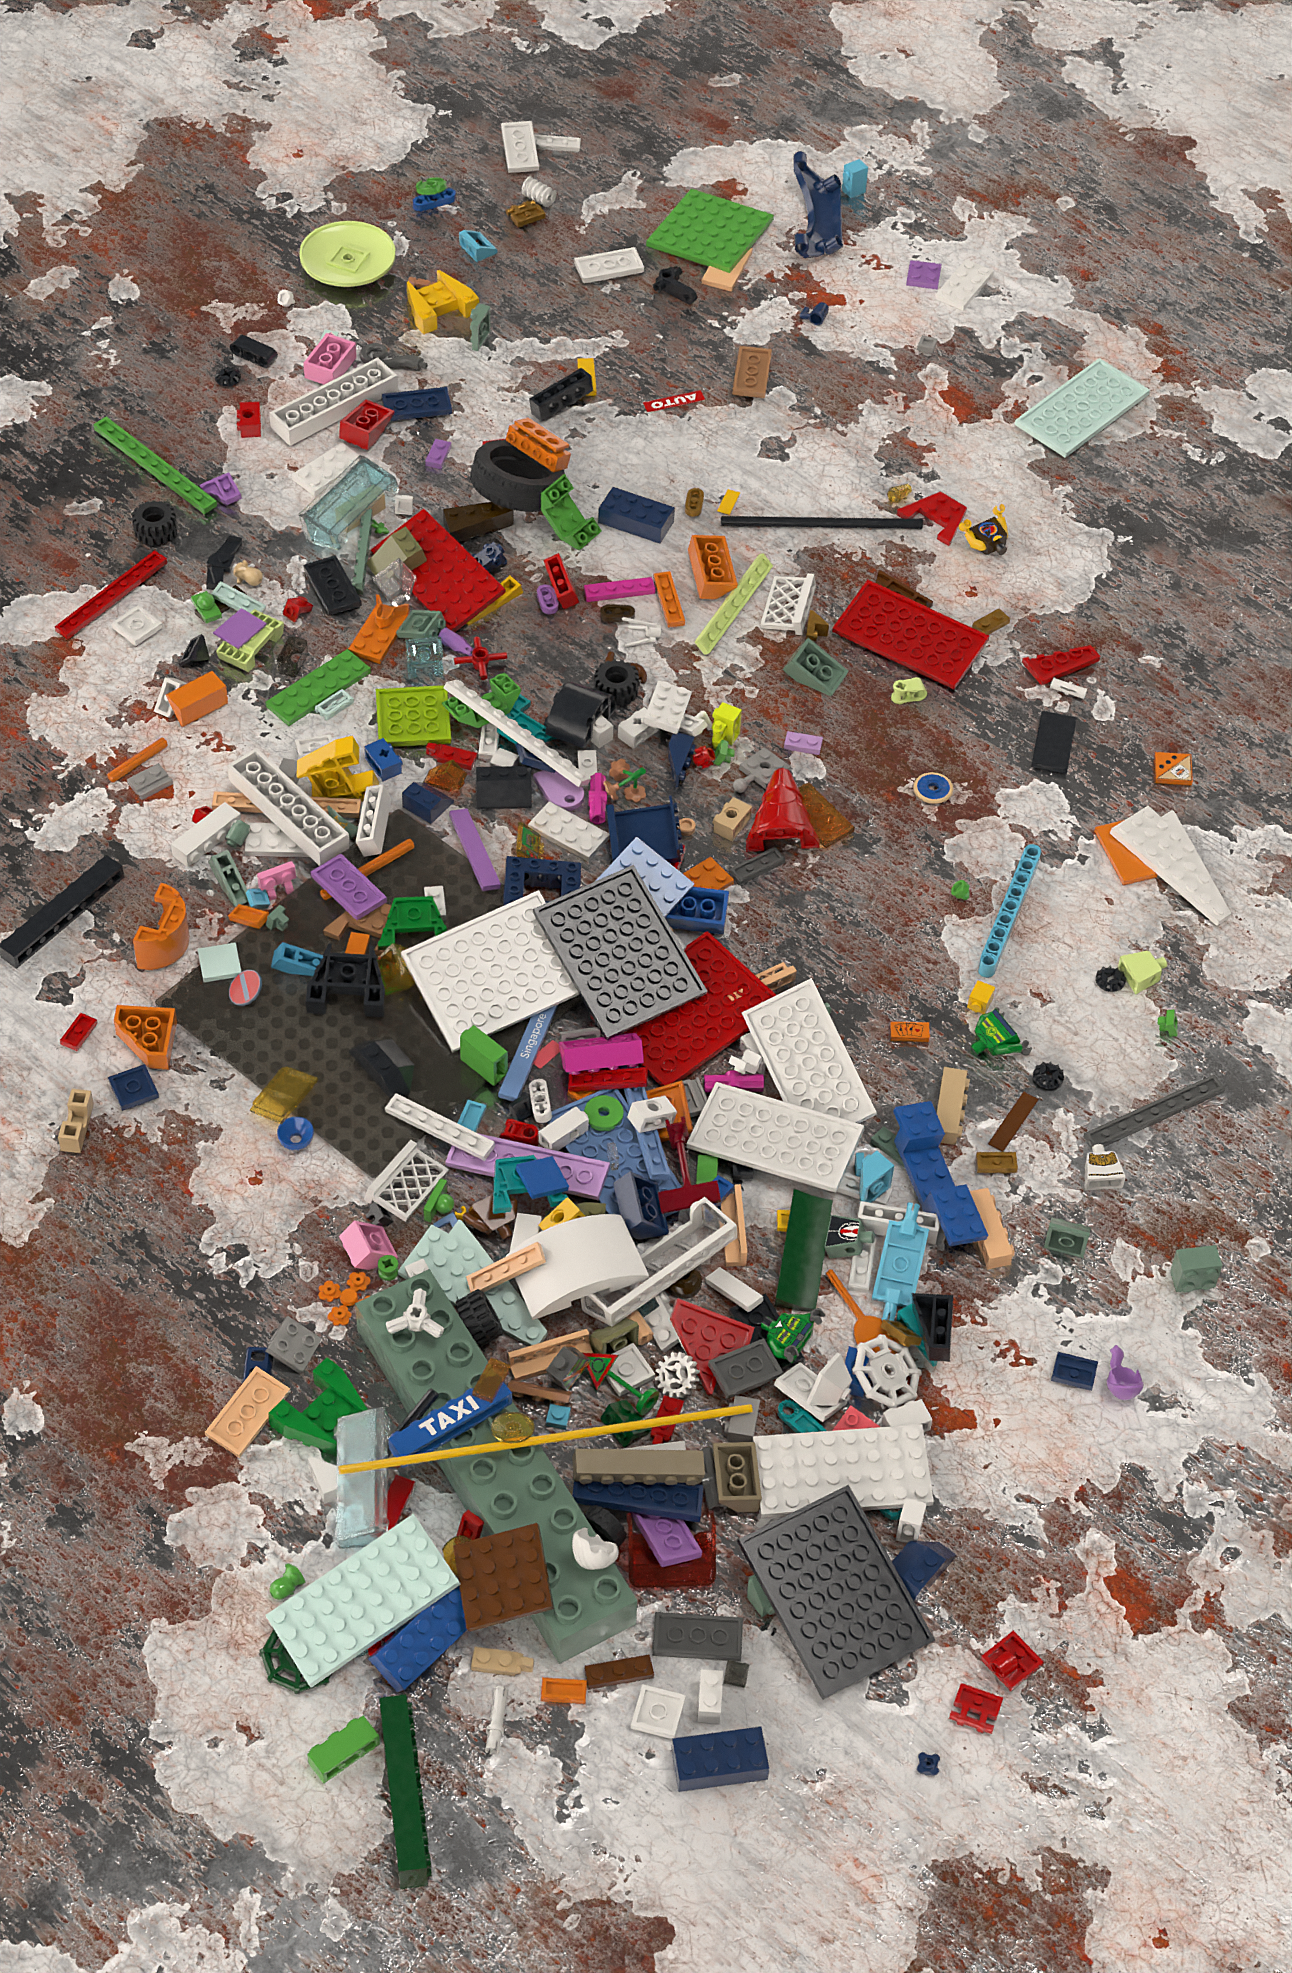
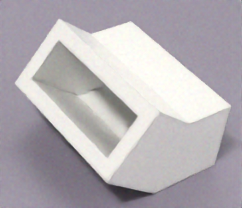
[490,748,519,767]

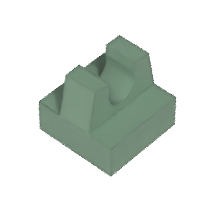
[266,905,289,931]

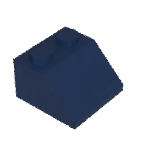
[402,782,454,824]

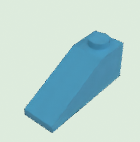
[271,942,323,976]

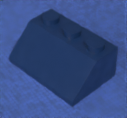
[613,1171,669,1239]

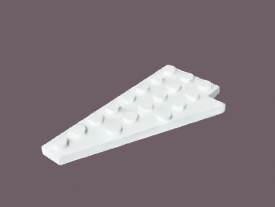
[1110,806,1231,926]

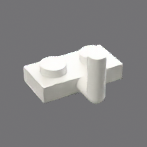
[678,711,712,737]

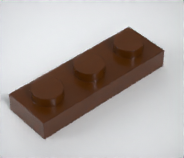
[584,1654,654,1690]

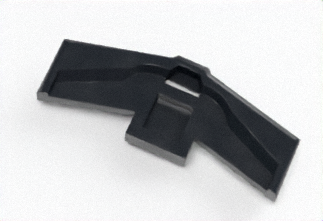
[206,536,243,590]

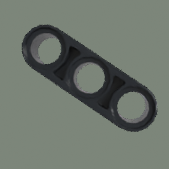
[230,335,278,368]

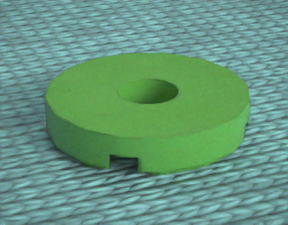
[416,177,447,195]
[584,1095,624,1131]

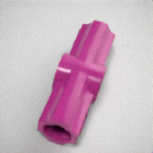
[589,773,607,825]
[704,1070,764,1092]

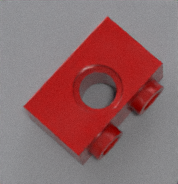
[237,402,261,438]

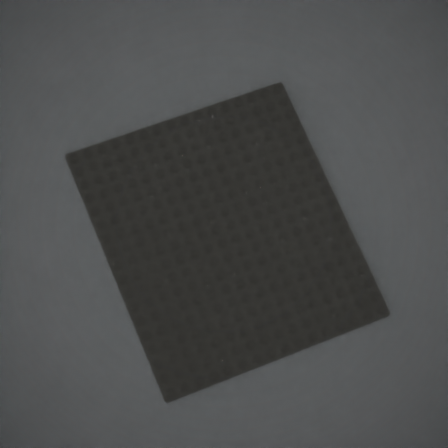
[155,809,582,1178]

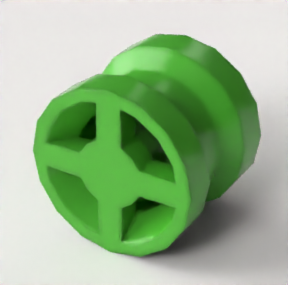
[378,1255,399,1281]

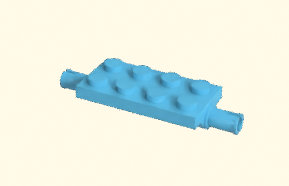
[872,1202,929,1321]

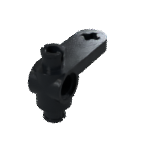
[653,265,697,305]

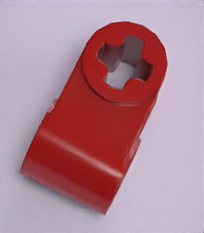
[499,1119,539,1146]

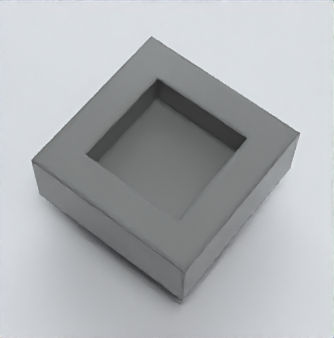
[917,335,937,354]

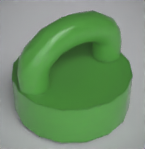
[951,880,970,900]

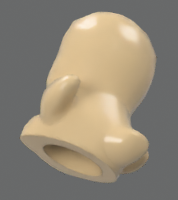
[233,560,263,586]

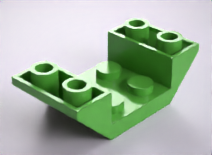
[541,474,602,550]
[442,673,521,728]

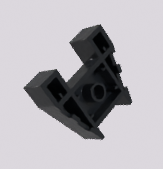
[305,943,386,1017]

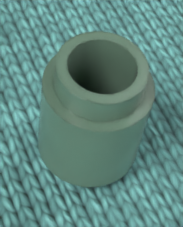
[225,820,250,848]

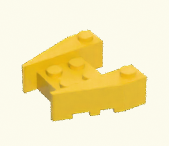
[407,270,479,335]
[297,735,379,802]

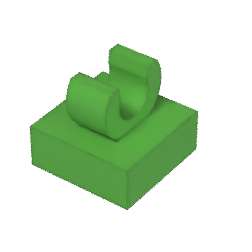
[713,740,735,766]
[1157,1009,1178,1037]

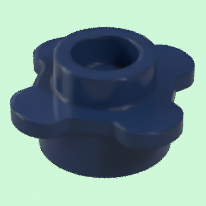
[917,1752,940,1776]

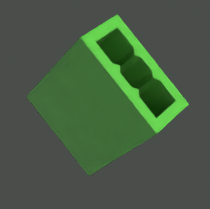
[460,1025,508,1086]

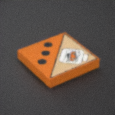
[1154,752,1193,786]

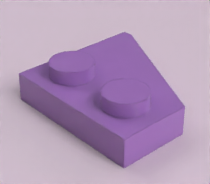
[199,472,242,505]

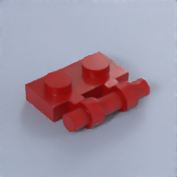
[949,1683,1003,1734]

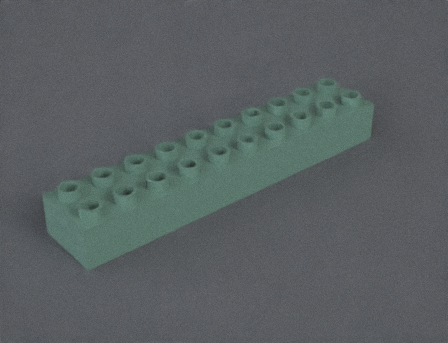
[355,1269,638,1664]

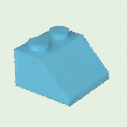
[859,1151,894,1203]

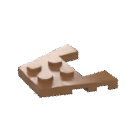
[323,903,392,960]

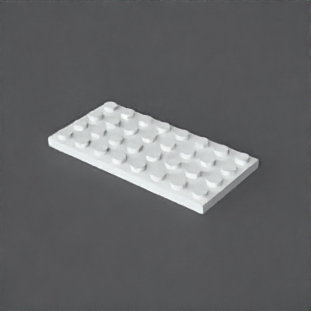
[742,978,877,1124]
[687,1082,864,1193]
[753,1424,934,1518]

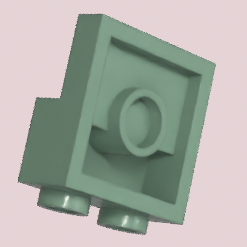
[470,303,491,351]
[396,610,446,645]

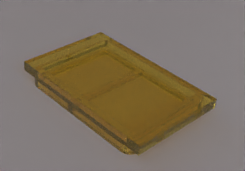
[250,1066,318,1124]

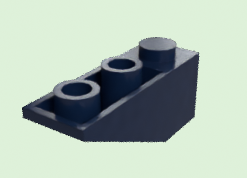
[668,733,697,787]

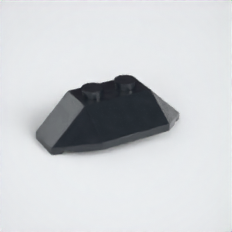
[349,1039,415,1099]

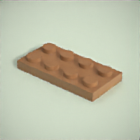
[732,346,772,398]

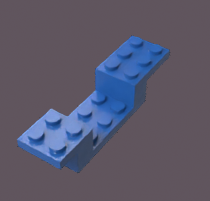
[893,1101,988,1246]

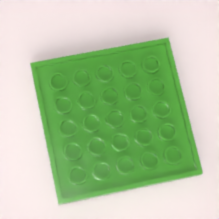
[646,189,774,273]

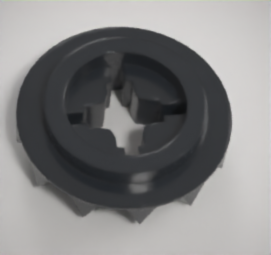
[214,366,241,387]
[1095,965,1126,992]
[1033,1062,1064,1089]

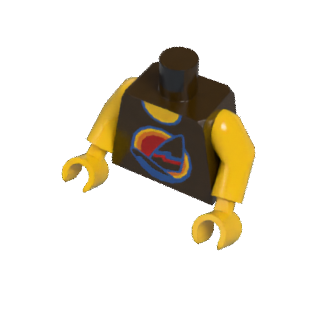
[959,504,1008,555]

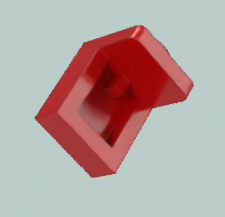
[283,596,313,622]

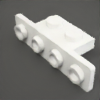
[644,1291,687,1354]

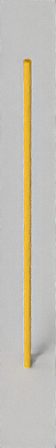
[338,1404,753,1475]

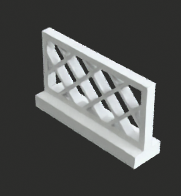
[760,574,816,635]
[364,1140,449,1222]

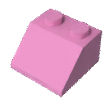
[339,1221,398,1270]

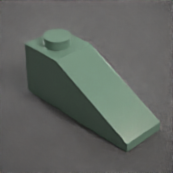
[208,850,249,908]

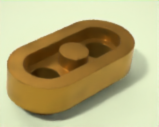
[685,488,704,517]

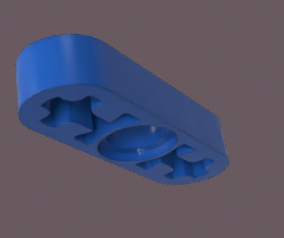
[413,188,456,211]

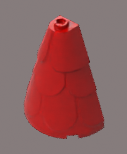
[746,768,820,852]

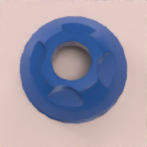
[277,1117,314,1150]

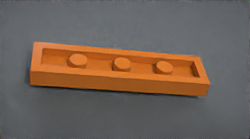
[653,571,685,628]

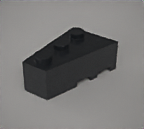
[912,1293,953,1362]

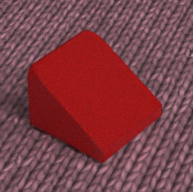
[192,806,214,824]

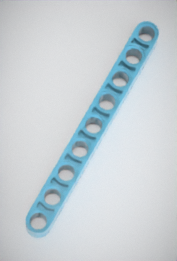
[978,844,1041,978]

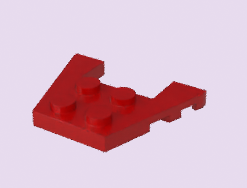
[896,491,967,546]

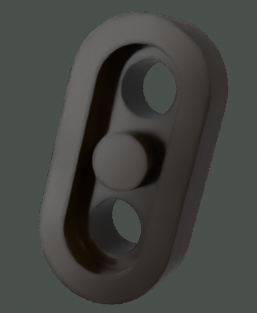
[600,604,635,622]

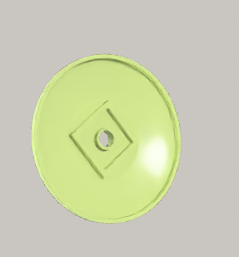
[300,221,396,287]

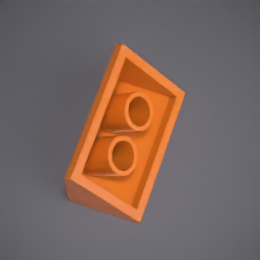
[166,671,228,727]

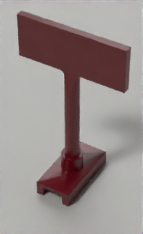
[658,1116,721,1214]

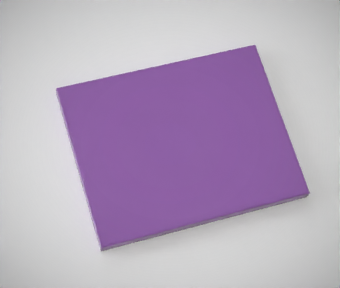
[213,608,267,649]

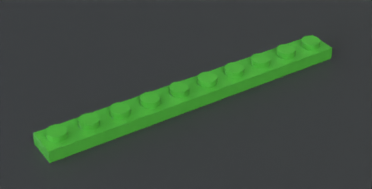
[93,417,217,514]

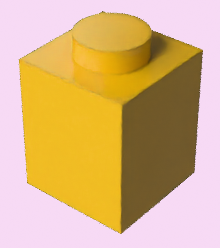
[967,980,995,1014]

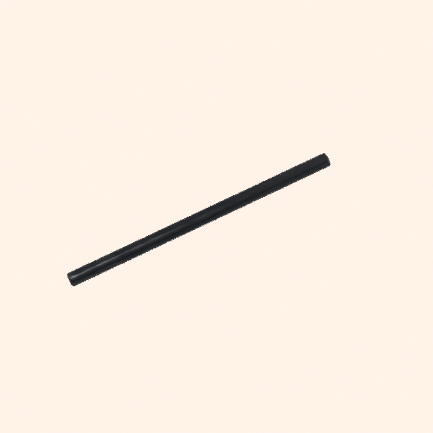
[720,516,923,529]

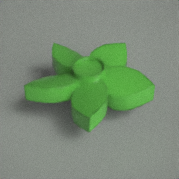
[371,519,389,534]

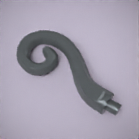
[360,343,428,371]

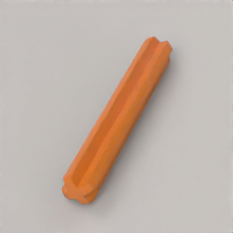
[107,737,168,783]

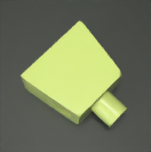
[1118,951,1167,994]

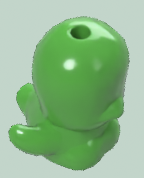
[269,1563,306,1600]

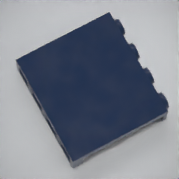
[606,795,684,863]

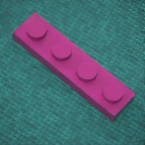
[584,577,655,602]

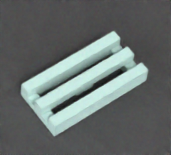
[315,689,354,721]

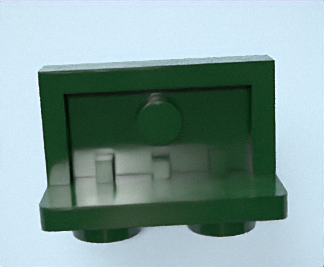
[600,1399,651,1448]

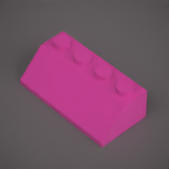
[558,1033,644,1074]

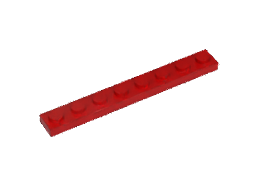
[54,550,168,640]

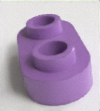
[537,585,558,614]

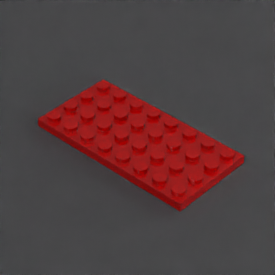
[370,508,506,632]
[832,580,989,690]

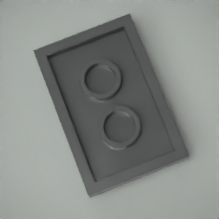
[708,1338,783,1399]

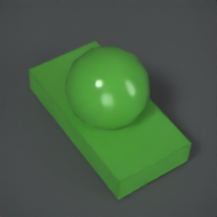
[191,591,222,623]
[423,1178,455,1223]

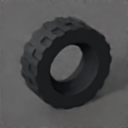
[584,1505,627,1548]

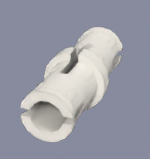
[1050,678,1087,699]

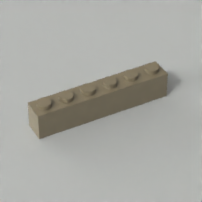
[572,1449,705,1485]

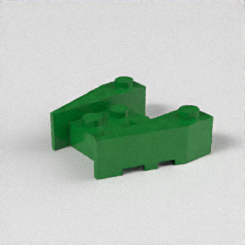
[268,1357,371,1457]

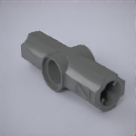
[700,1448,727,1514]

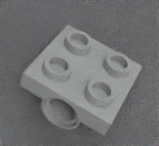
[266,1316,322,1374]

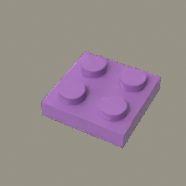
[906,260,942,290]

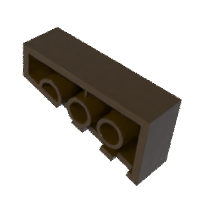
[443,502,514,543]

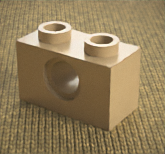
[713,797,752,842]

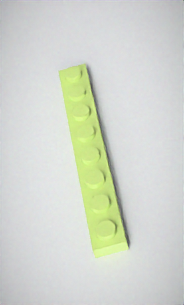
[695,553,773,655]

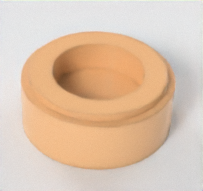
[677,818,696,836]

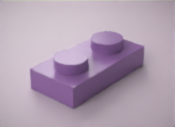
[425,439,452,469]

